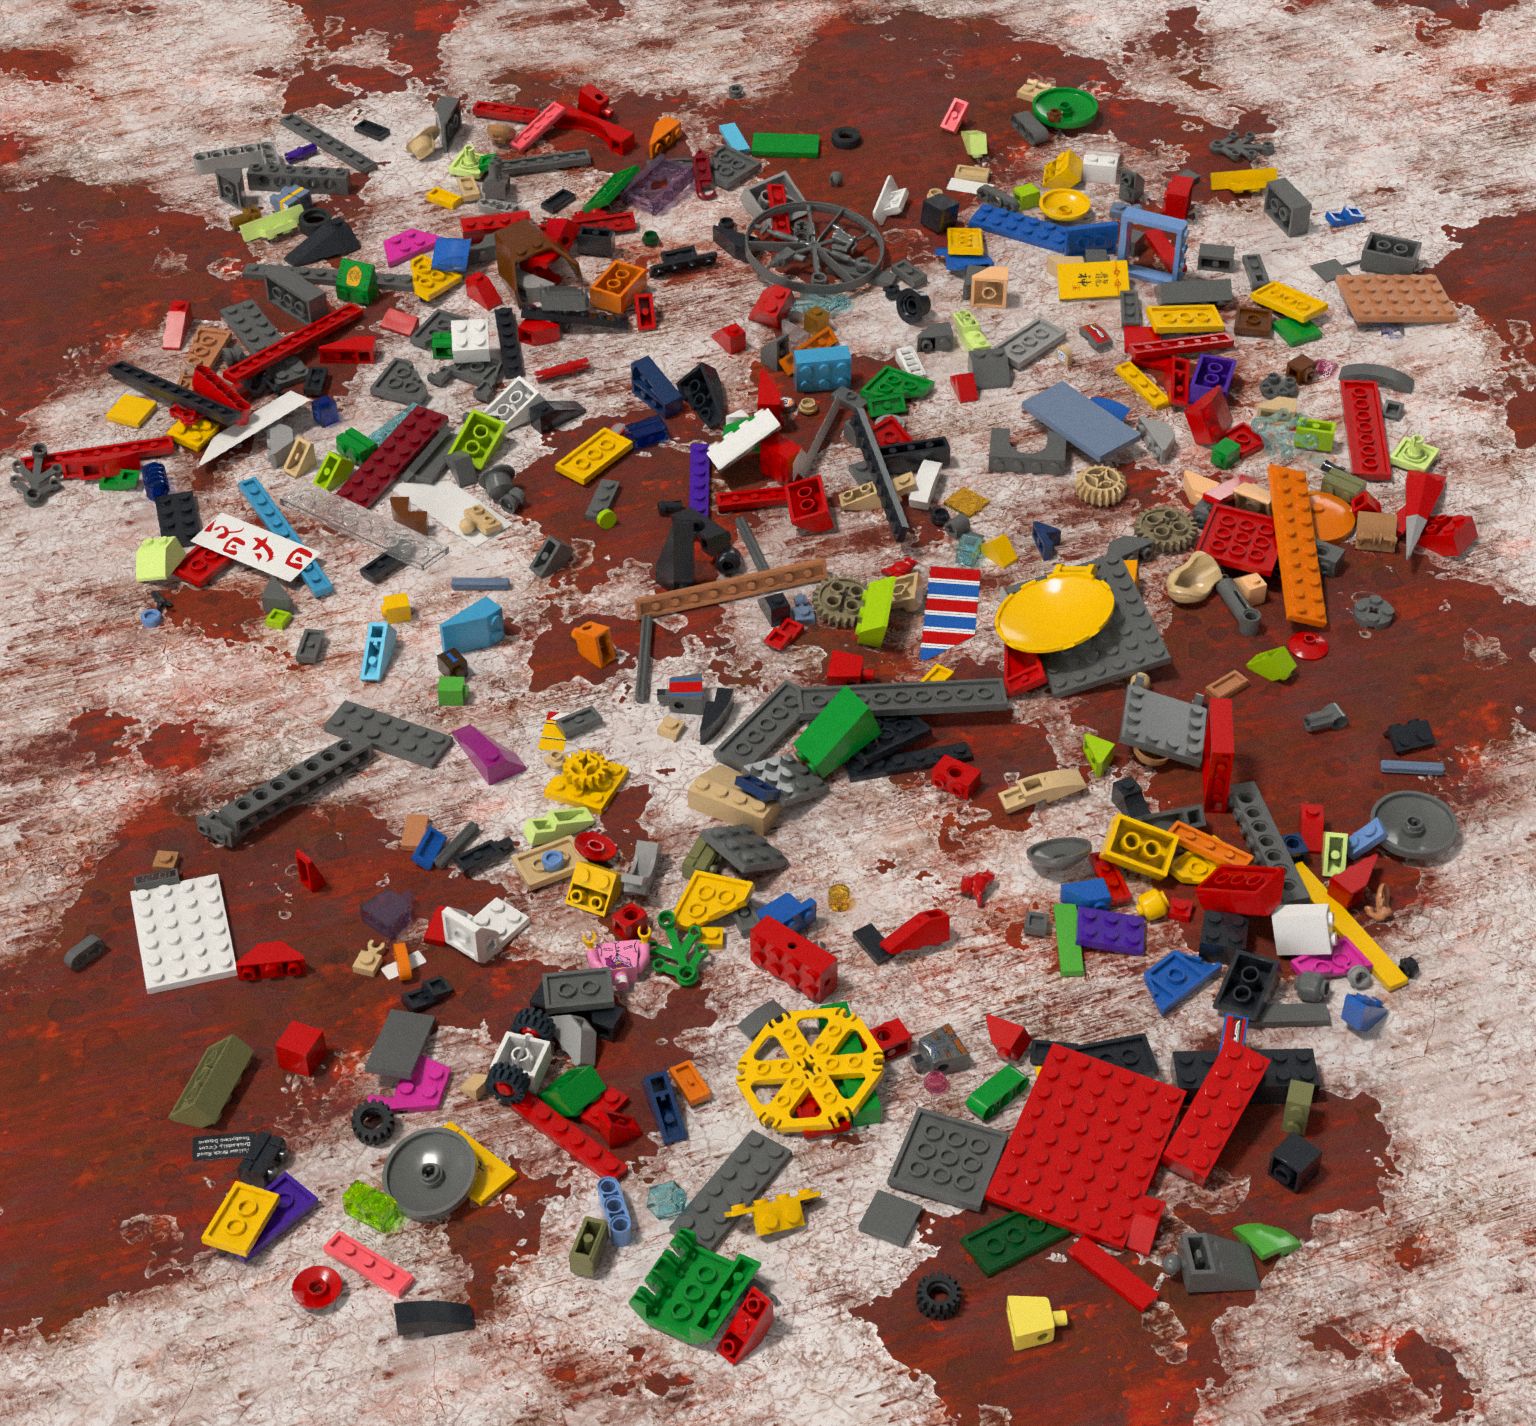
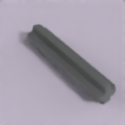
[434,821,479,869]

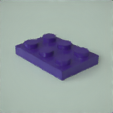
[1075,906,1144,956]

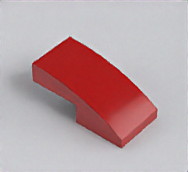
[763,617,805,651]

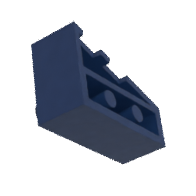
[631,355,683,419]

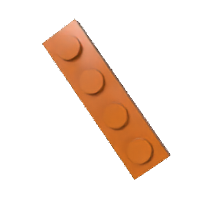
[778,326,839,376]
[1168,820,1254,866]

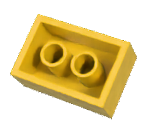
[1099,813,1179,881]

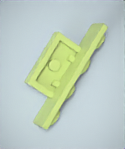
[239,204,304,242]

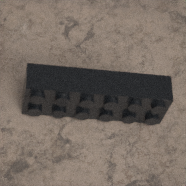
[1170,1048,1320,1106]

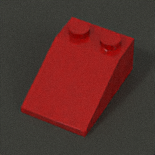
[757,370,784,434]
[1184,385,1232,444]

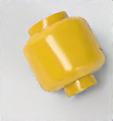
[1135,888,1170,921]

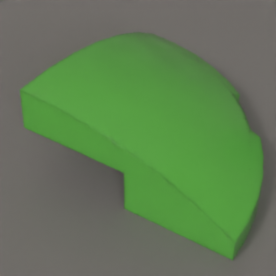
[1232,1223,1302,1261]

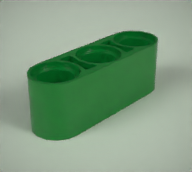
[966,1064,1030,1121]

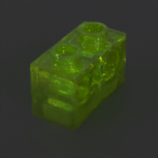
[342,1179,399,1234]

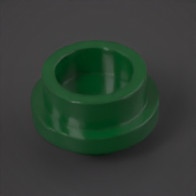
[642,230,659,246]

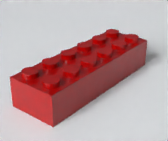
[1160,1037,1271,1187]

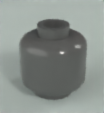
[1294,971,1330,1002]

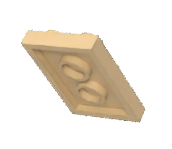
[511,835,588,891]

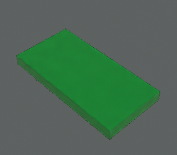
[751,133,820,158]
[582,165,640,213]

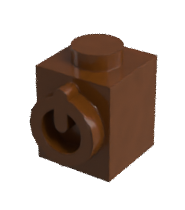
[1286,354,1317,385]

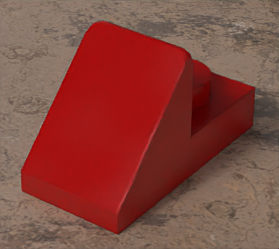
[950,373,978,404]

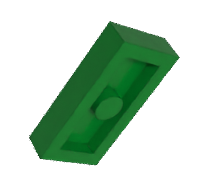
[866,393,907,418]

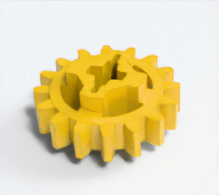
[562,749,609,789]

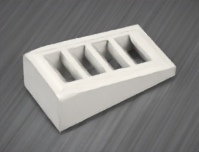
[895,346,926,378]

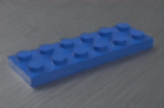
[968,204,1066,254]

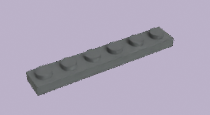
[502,149,591,175]

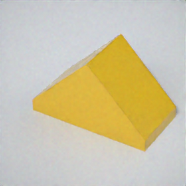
[977,533,1018,569]

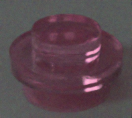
[924,1071,947,1093]

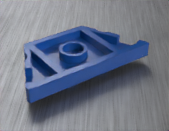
[1143,950,1222,1016]

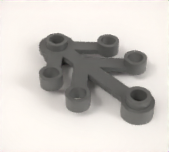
[1209,131,1274,160]
[10,443,63,505]

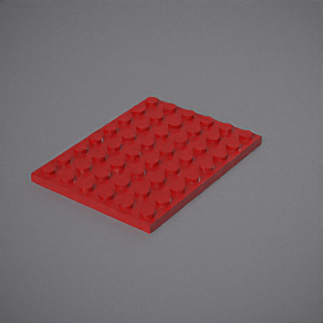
[985,1043,1187,1252]

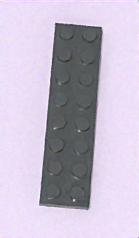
[219,299,309,389]

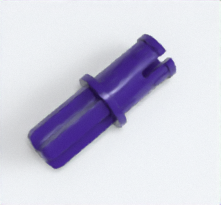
[284,143,317,163]

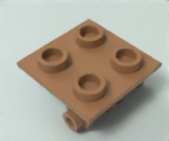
[1355,511,1397,553]

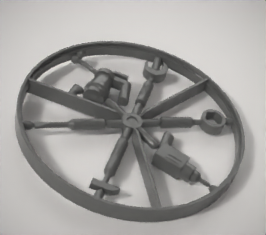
[745,201,884,295]

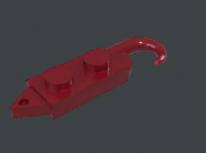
[692,149,716,200]

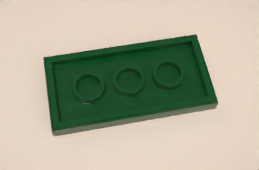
[960,1211,1070,1278]

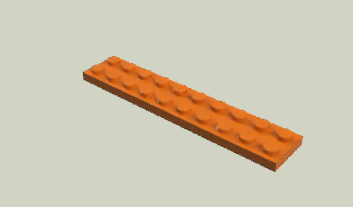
[1267,464,1327,628]

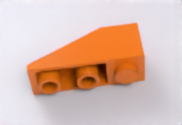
[649,116,682,159]

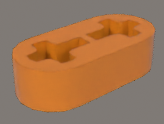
[393,942,412,981]

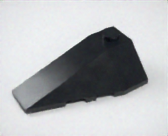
[284,217,361,267]
[676,362,725,429]
[655,520,695,591]

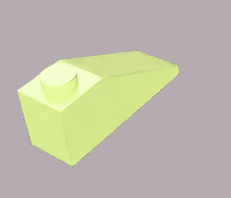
[961,130,987,158]

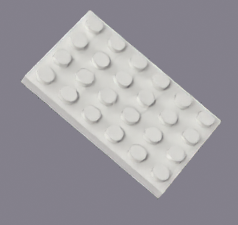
[130,874,238,994]

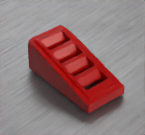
[295,849,326,892]

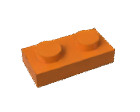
[669,1060,711,1107]

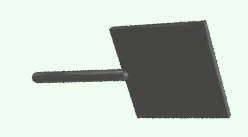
[1310,259,1361,282]

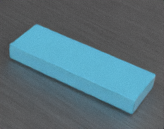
[719,122,750,154]

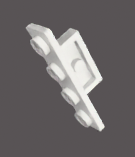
[873,175,909,226]

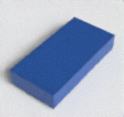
[410,826,447,871]

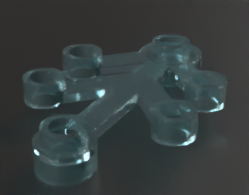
[790,293,851,314]
[1251,408,1319,461]

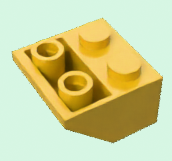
[1042,149,1083,189]
[565,861,623,917]

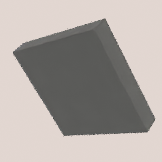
[858,1189,923,1248]

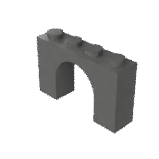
[988,427,1066,475]

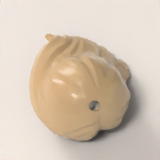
[1166,551,1223,603]

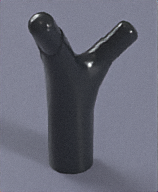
[151,591,173,612]

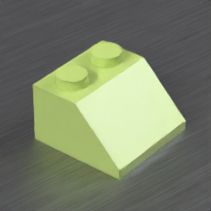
[136,536,187,582]

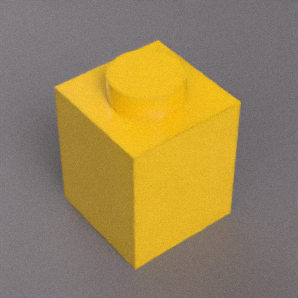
[380,593,412,624]

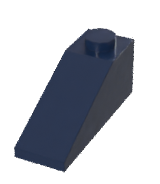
[641,1070,688,1145]

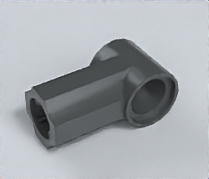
[1303,702,1349,732]

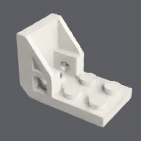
[442,897,530,963]

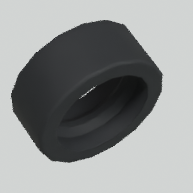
[299,208,332,236]

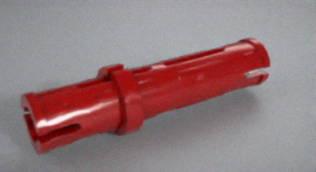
[534,357,590,383]

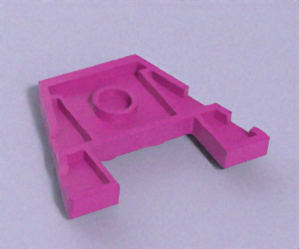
[367,1055,451,1117]

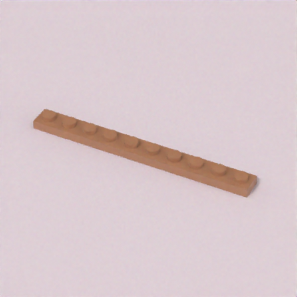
[634,558,828,620]

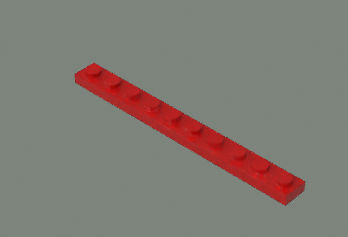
[223,303,363,385]

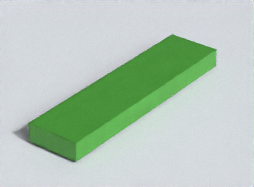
[1053,904,1084,977]

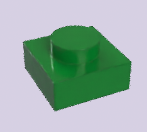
[478,153,497,172]

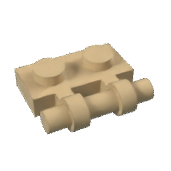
[1017,79,1056,102]

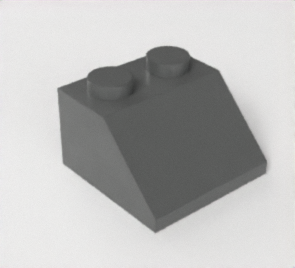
[968,348,1011,390]

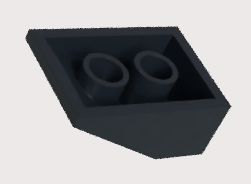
[1212,949,1282,1021]

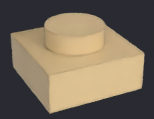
[657,716,685,741]

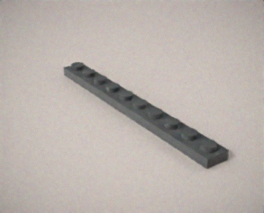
[242,263,414,292]

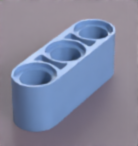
[597,1176,632,1247]

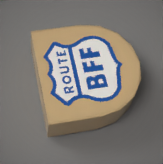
[1055,344,1072,366]

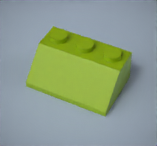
[855,576,896,648]

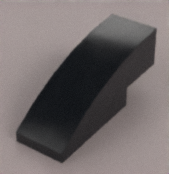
[700,687,734,745]
[394,1301,474,1337]

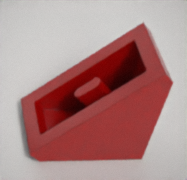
[598,1109,643,1149]

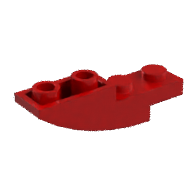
[61,451,142,480]

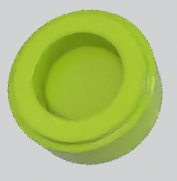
[597,509,617,529]

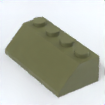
[168,1034,254,1128]

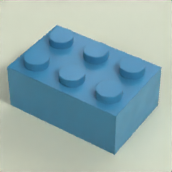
[793,345,851,393]

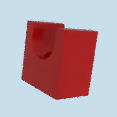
[519,250,562,286]

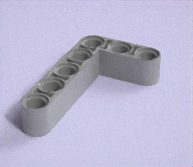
[193,141,280,175]

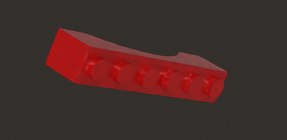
[552,101,635,156]

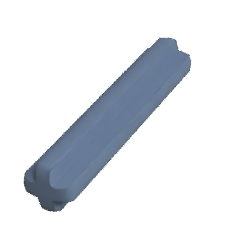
[451,577,510,589]
[1380,760,1444,775]

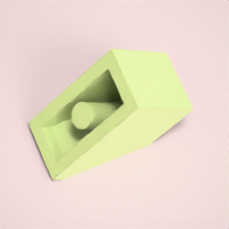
[1322,831,1348,877]

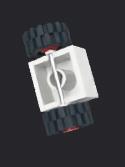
[484,1007,556,1104]

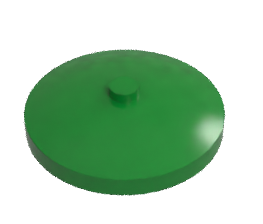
[1032,87,1098,129]

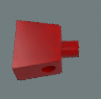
[577,83,614,119]
[545,218,581,251]
[827,650,875,686]

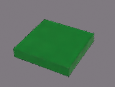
[1272,317,1323,347]

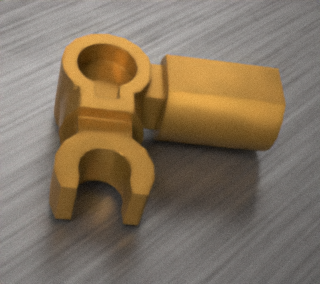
[229,204,262,230]

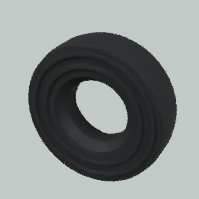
[831,126,861,150]

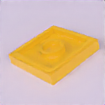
[106,394,158,428]

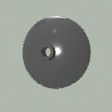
[1026,837,1092,871]

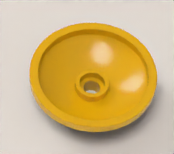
[1039,188,1090,221]

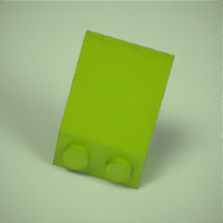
[447,409,508,471]

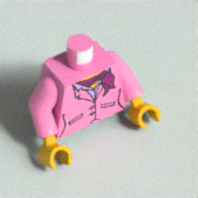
[582,926,652,991]

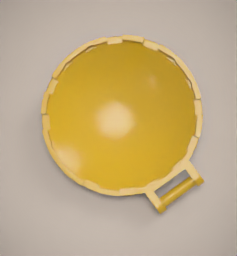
[995,564,1115,653]

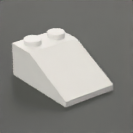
[1082,150,1120,184]
[483,376,546,430]

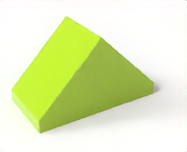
[1083,734,1115,778]

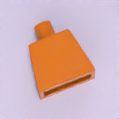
[571,621,616,668]

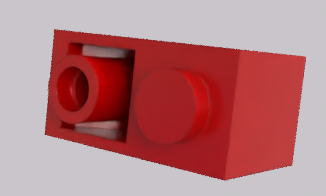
[518,318,561,346]

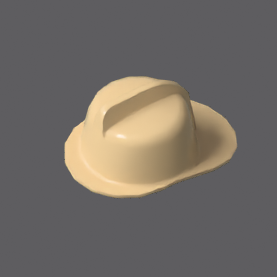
[406,125,440,160]

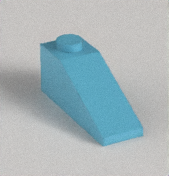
[360,622,397,681]

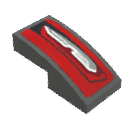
[1079,323,1113,349]

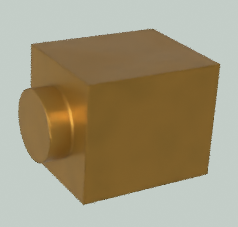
[804,305,829,336]

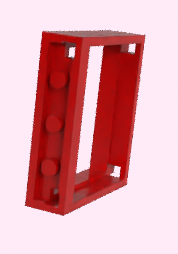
[1202,698,1234,814]

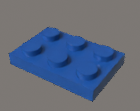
[1064,221,1119,258]

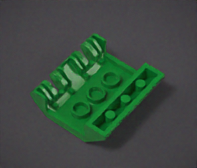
[629,1227,761,1344]

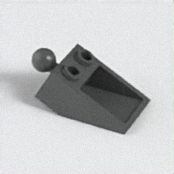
[1162,1233,1261,1292]

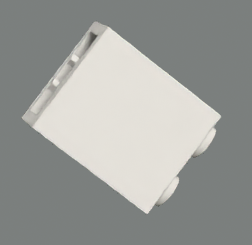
[1271,904,1337,955]

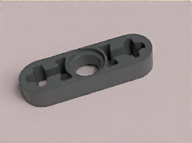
[976,184,1020,212]
[794,220,809,256]

